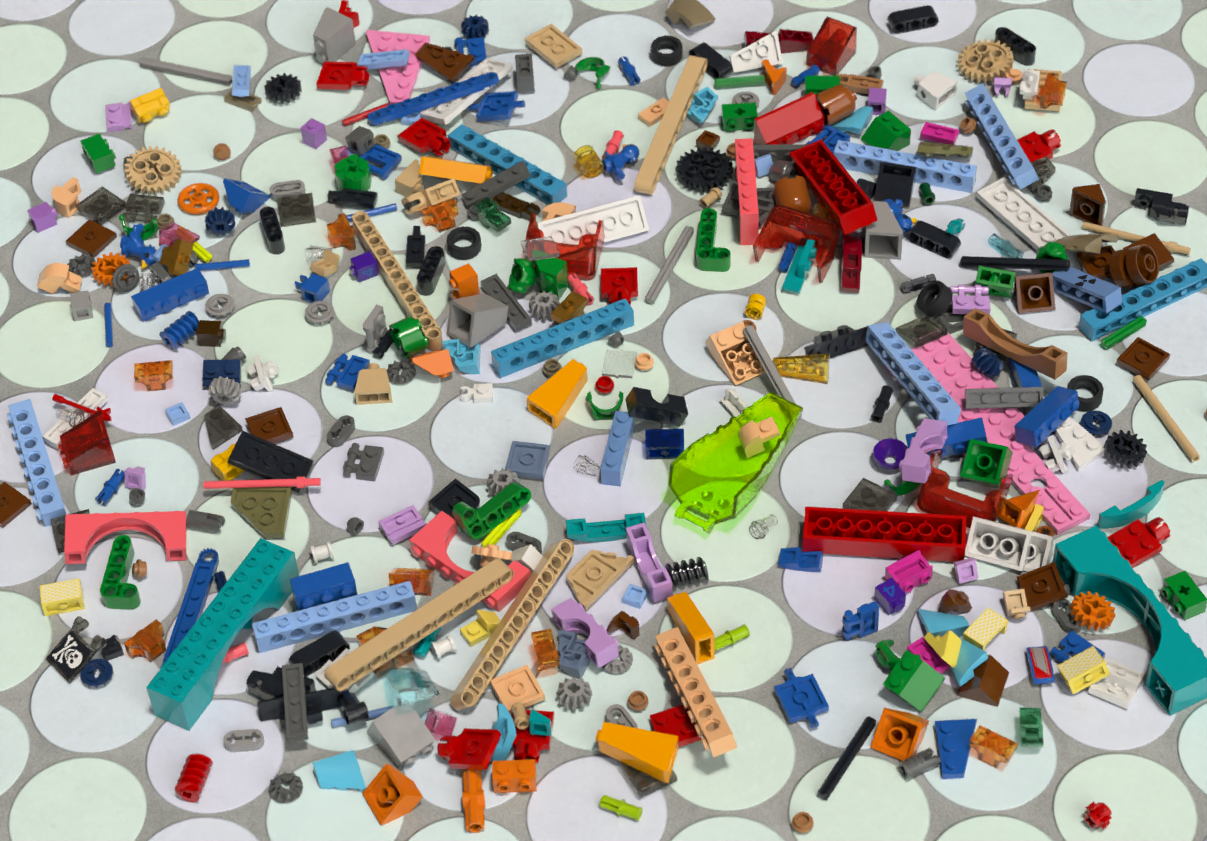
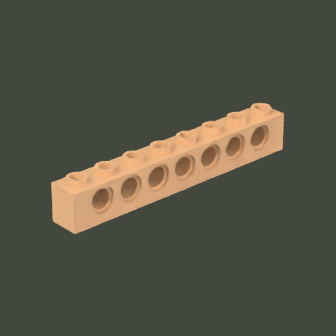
[654,627,737,758]

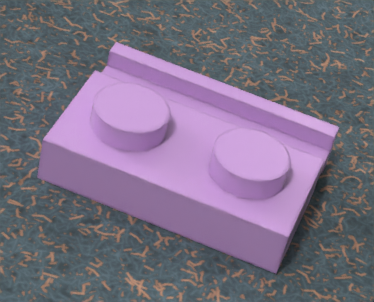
[105,101,133,133]
[378,505,426,545]

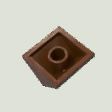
[1069,184,1106,226]
[1013,273,1056,313]
[957,654,1009,707]

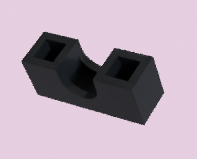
[625,387,688,426]

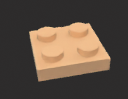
[490,664,545,714]

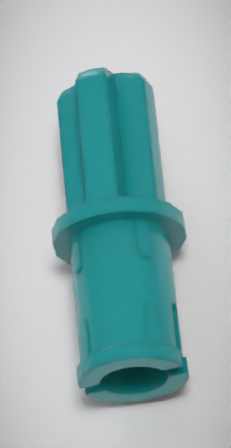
[945,218,965,235]
[414,626,442,658]

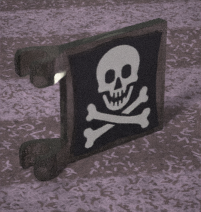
[46,616,108,684]

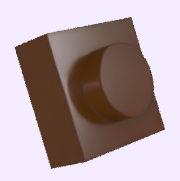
[696,130,720,150]

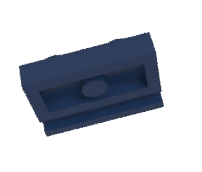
[202,359,242,388]

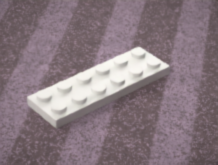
[420,58,513,125]
[976,177,1071,251]
[536,195,649,257]

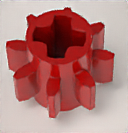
[1084,802,1112,829]

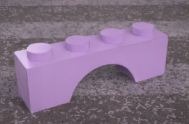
[899,418,948,483]
[626,523,673,602]
[551,598,619,668]

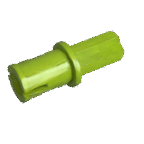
[714,624,750,651]
[599,795,643,821]

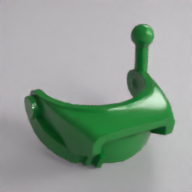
[575,57,610,89]
[119,214,158,241]
[586,391,623,420]
[884,479,922,496]
[875,639,921,671]

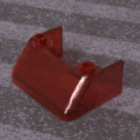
[753,205,840,283]
[525,213,605,281]
[917,449,1014,528]

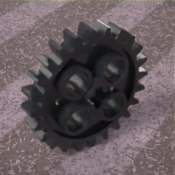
[676,147,733,193]

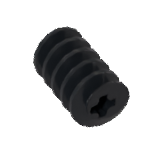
[665,557,709,588]

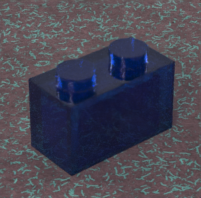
[645,428,685,460]

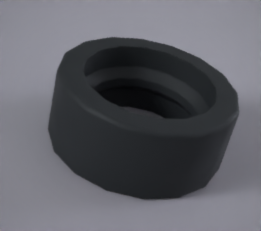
[651,36,683,66]
[447,226,482,260]
[917,280,952,317]
[1067,375,1104,412]

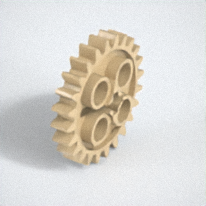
[957,39,1014,83]
[124,146,181,196]

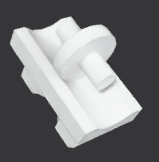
[1020,69,1040,100]
[247,355,279,392]
[1040,435,1075,474]

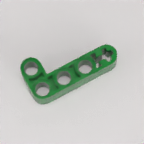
[696,208,731,272]
[452,482,531,540]
[100,535,141,610]

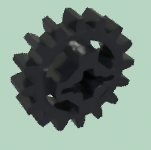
[264,73,302,104]
[1103,430,1147,469]

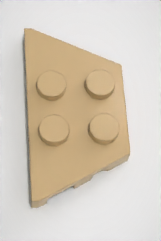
[566,550,635,611]

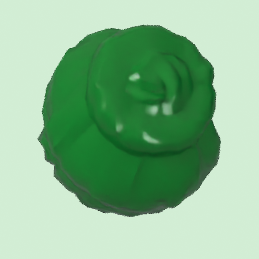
[1035,242,1068,274]
[507,258,537,294]

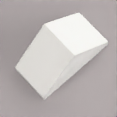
[506,544,543,574]

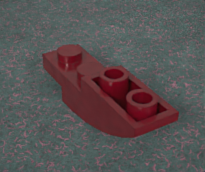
[744,29,814,54]
[841,232,862,293]

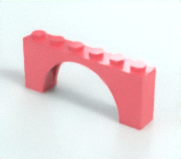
[735,138,759,245]
[64,511,187,564]
[409,511,531,612]

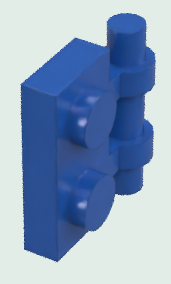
[325,354,370,391]
[842,601,879,641]
[1050,631,1105,663]

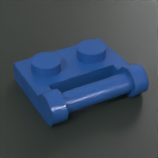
[454,37,487,67]
[806,125,850,154]
[360,144,402,179]

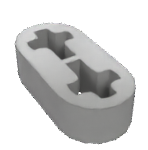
[223,729,265,752]

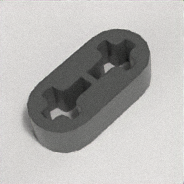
[149,262,172,284]
[327,415,356,447]
[506,532,542,554]
[1052,599,1081,633]

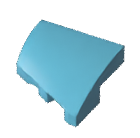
[686,86,718,124]
[831,107,873,134]
[443,339,481,374]
[917,609,969,637]
[951,637,988,687]
[490,703,516,762]
[313,750,366,792]

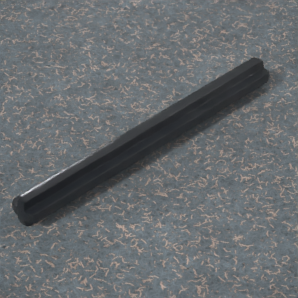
[960,256,1070,271]

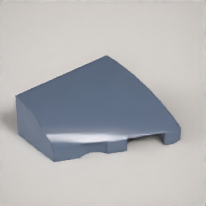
[558,629,591,679]

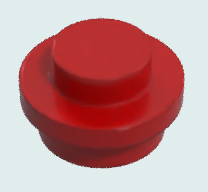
[595,376,614,394]

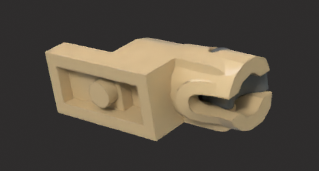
[401,178,461,215]

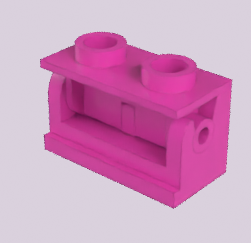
[885,550,933,593]

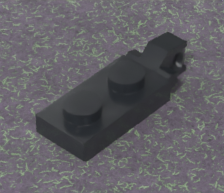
[327,188,378,209]
[406,226,426,267]

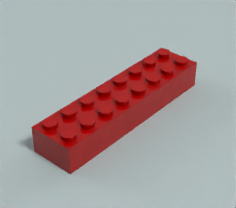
[789,139,878,235]
[803,506,966,562]

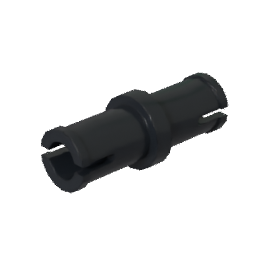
[871,385,894,422]

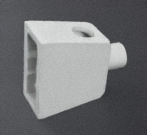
[914,72,958,111]

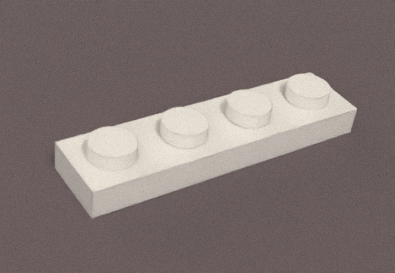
[42,388,108,449]

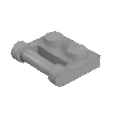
[363,304,387,354]

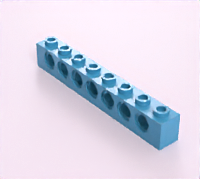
[448,124,567,205]
[1079,258,1207,342]
[491,299,634,378]

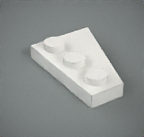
[729,30,783,73]
[1053,417,1105,472]

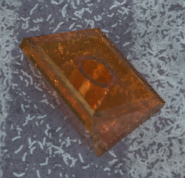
[389,568,435,596]

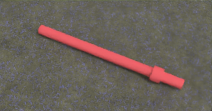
[203,476,321,489]

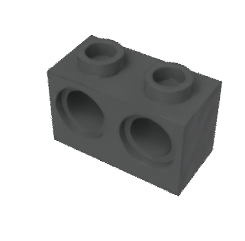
[515,53,535,93]

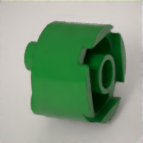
[334,154,372,191]
[389,316,429,359]

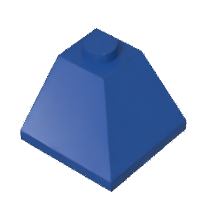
[223,178,271,214]

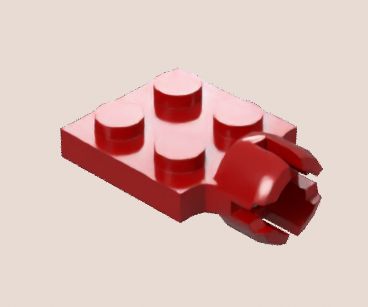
[316,62,369,90]
[397,118,451,156]
[1017,129,1061,167]
[601,267,638,306]
[1108,517,1170,568]
[649,705,701,747]
[511,709,554,764]
[437,728,502,770]

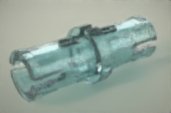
[988,233,1024,258]

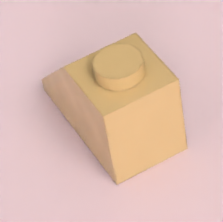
[395,159,424,197]

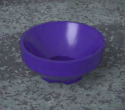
[873,438,907,470]

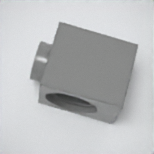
[70,290,93,321]

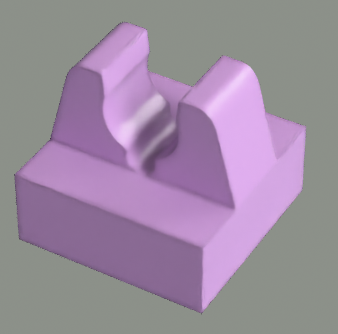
[993,78,1012,96]
[124,466,146,490]
[954,557,978,584]

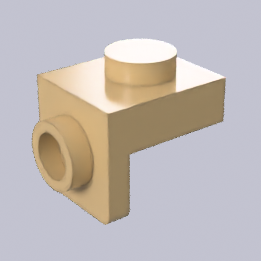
[310,249,340,277]
[1003,589,1031,619]

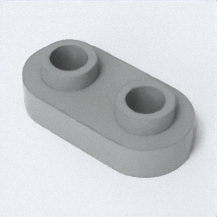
[270,180,305,200]
[606,704,638,728]

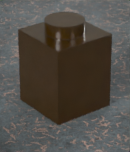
[196,320,226,347]

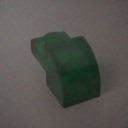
[473,197,511,232]
[1019,708,1043,748]

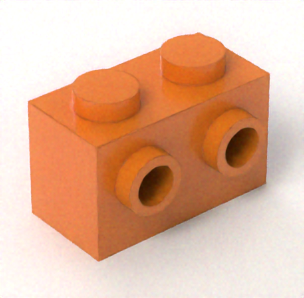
[449,263,480,300]
[492,759,537,793]

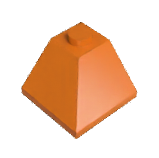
[408,348,454,378]
[870,708,929,761]
[362,764,423,825]

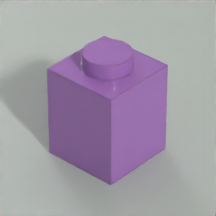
[868,88,887,115]
[301,118,327,150]
[27,202,58,233]

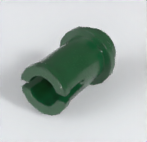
[919,182,936,205]

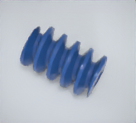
[159,311,199,349]

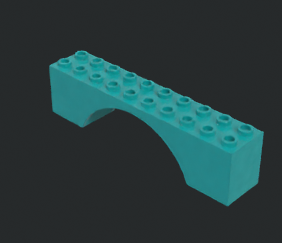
[1053,525,1207,716]
[146,538,299,731]

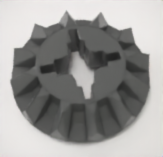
[67,253,96,277]
[111,264,139,292]
[386,359,416,384]
[268,771,303,803]

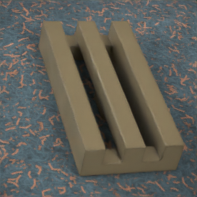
[224,89,262,112]

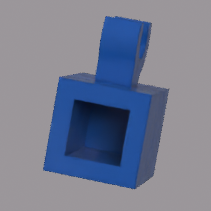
[295,273,330,303]

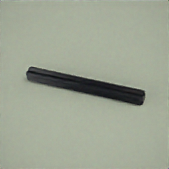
[818,716,876,800]

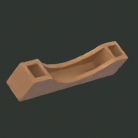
[963,308,1068,380]

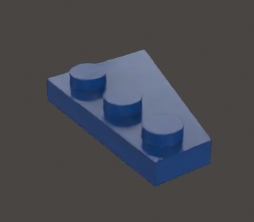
[934,719,977,779]

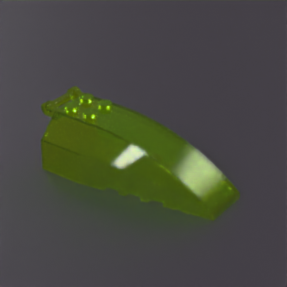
[668,392,803,534]

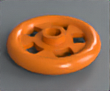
[177,183,220,215]

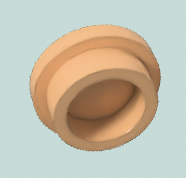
[1006,69,1022,84]
[635,353,654,370]

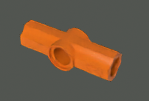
[462,769,485,833]

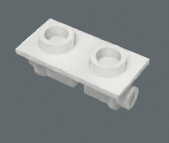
[720,387,757,424]

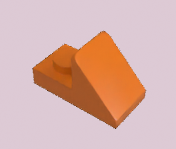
[761,59,787,95]

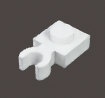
[460,383,493,403]

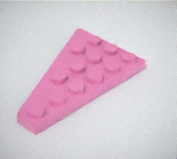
[366,30,430,104]

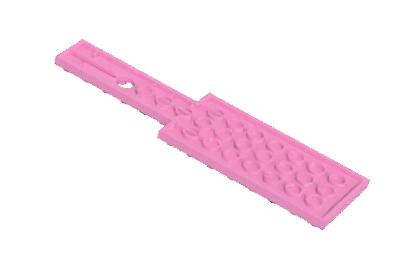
[884,332,1090,535]

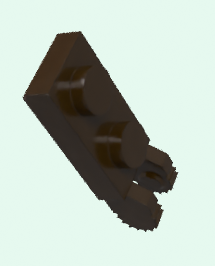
[490,192,541,221]

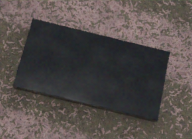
[227,430,314,493]

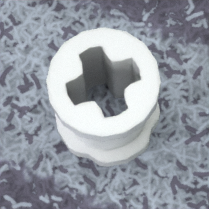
[310,541,334,563]
[430,635,457,660]

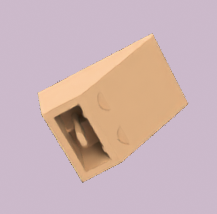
[705,321,766,386]

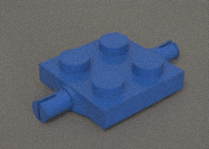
[469,91,525,121]
[774,668,829,729]

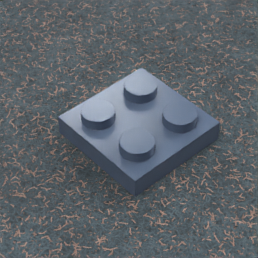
[505,441,551,480]

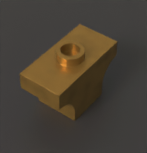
[160,239,194,277]
[551,291,588,324]

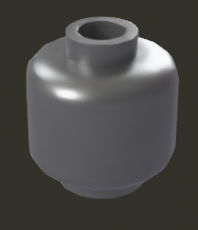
[769,160,797,182]

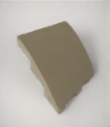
[665,0,715,29]
[1054,234,1118,254]

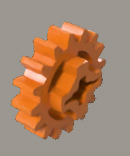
[91,252,130,286]
[1070,591,1116,631]

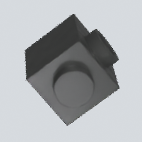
[345,126,376,156]

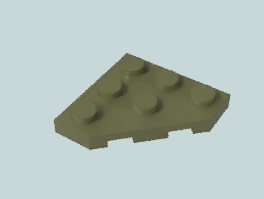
[918,142,973,157]
[231,487,292,538]

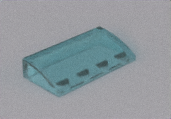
[384,668,440,707]

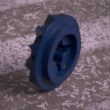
[1081,411,1112,437]
[80,659,114,688]

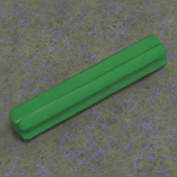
[714,75,765,89]
[1101,316,1147,349]

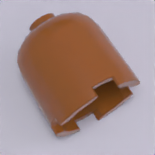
[815,85,857,125]
[773,176,812,221]

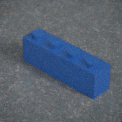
[131,268,209,322]
[1014,386,1079,448]
[905,417,988,460]

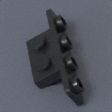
[804,325,869,365]
[257,688,341,728]

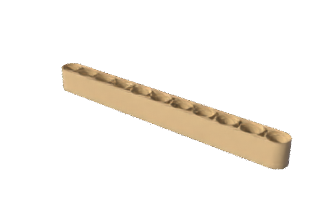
[634,55,707,195]
[352,211,443,351]
[450,539,574,711]
[324,558,514,691]

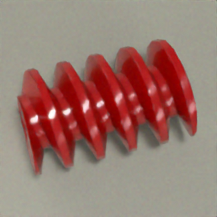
[175,754,213,803]

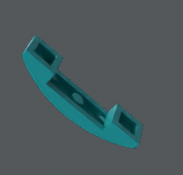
[1097,480,1165,529]
[566,513,647,542]

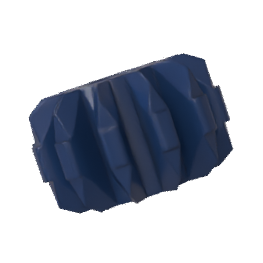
[461,14,489,39]
[205,207,235,237]
[971,347,1004,379]

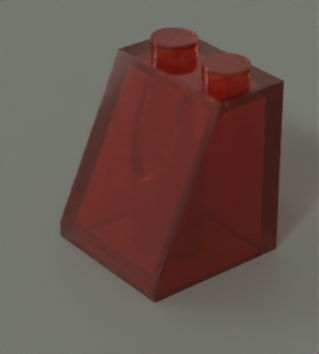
[806,16,857,76]
[58,411,116,476]

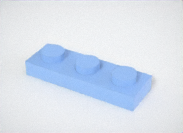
[357,49,410,70]
[232,65,251,97]

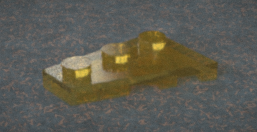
[773,353,830,384]

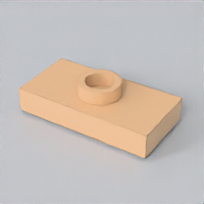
[638,98,669,127]

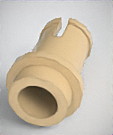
[700,187,722,208]
[511,702,530,729]

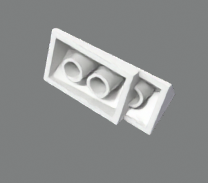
[965,517,1053,572]

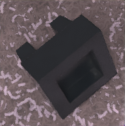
[98,635,124,661]

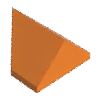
[999,490,1040,529]

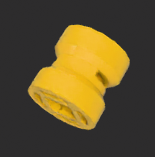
[744,294,766,320]

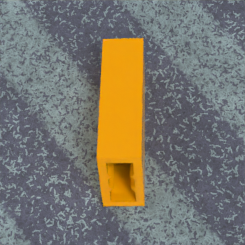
[419,156,493,183]
[526,359,588,429]
[667,592,715,665]
[596,722,679,783]

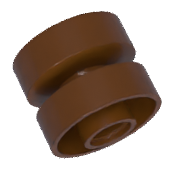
[1110,244,1159,288]

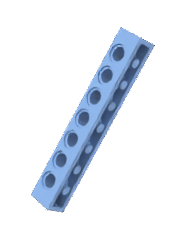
[965,83,1039,190]
[834,140,977,193]
[865,322,961,425]
[7,399,67,527]
[252,581,417,653]

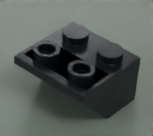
[874,162,916,207]

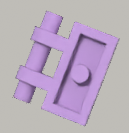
[950,284,991,315]

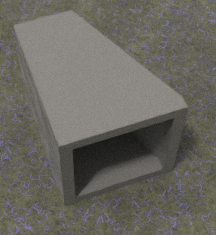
[313,7,356,64]
[865,201,903,260]
[447,293,508,347]
[367,699,435,768]

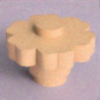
[471,544,513,568]

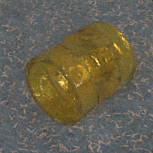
[573,145,604,178]

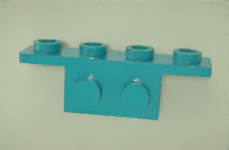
[782,237,819,294]

